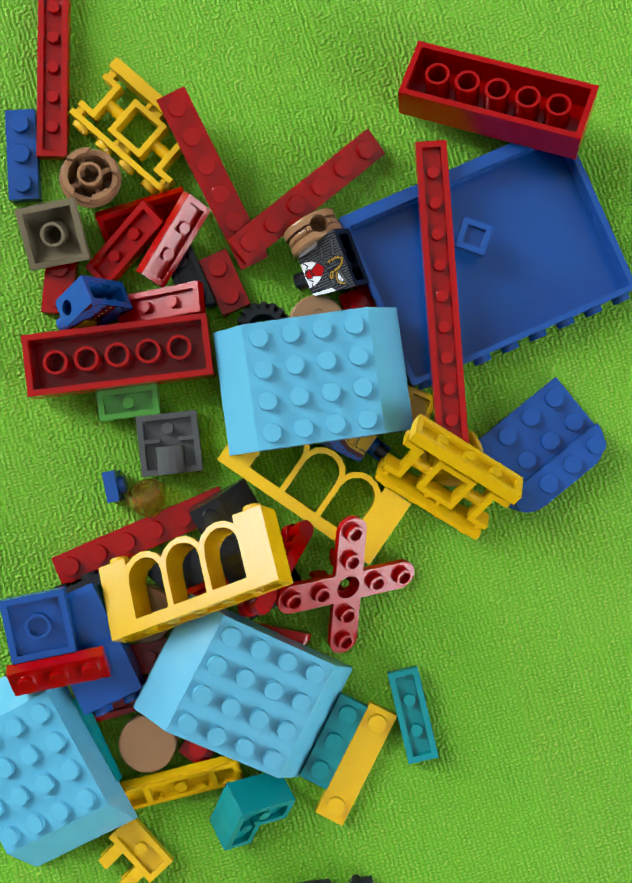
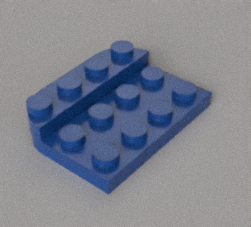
[479,377,606,513]

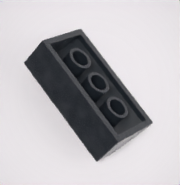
[189,478,302,620]

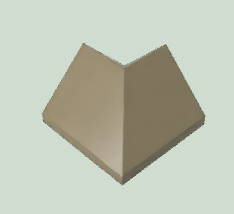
[14,197,91,271]

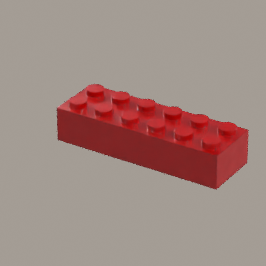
[398,41,599,160]
[21,312,217,399]

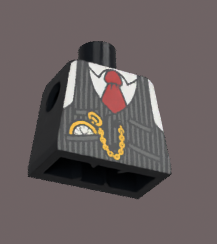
[293,228,370,296]

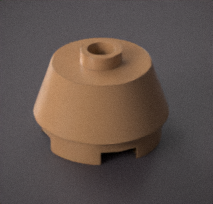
[59,147,122,208]

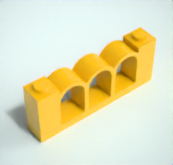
[217,444,411,565]
[98,503,293,643]

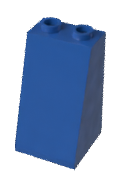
[67,583,146,717]

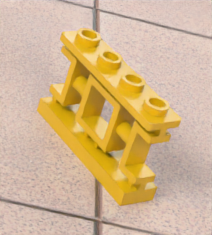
[69,57,182,195]
[375,413,523,540]

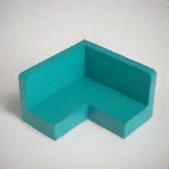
[210,773,296,851]

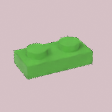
[96,384,162,422]

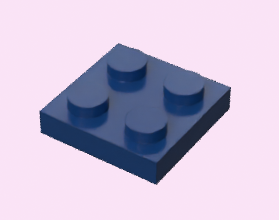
[0,586,78,665]

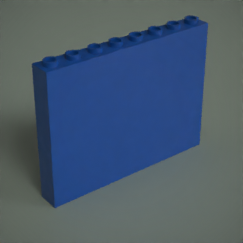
[338,143,632,390]

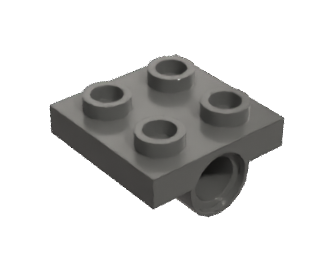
[135,410,204,477]

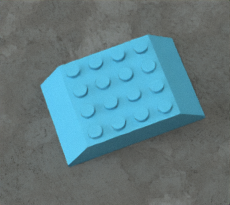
[213,307,413,456]
[133,593,353,778]
[0,676,138,867]

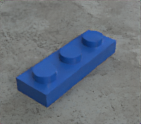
[5,109,42,203]

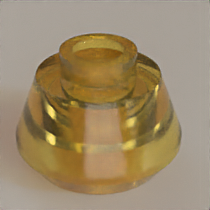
[125,479,166,518]

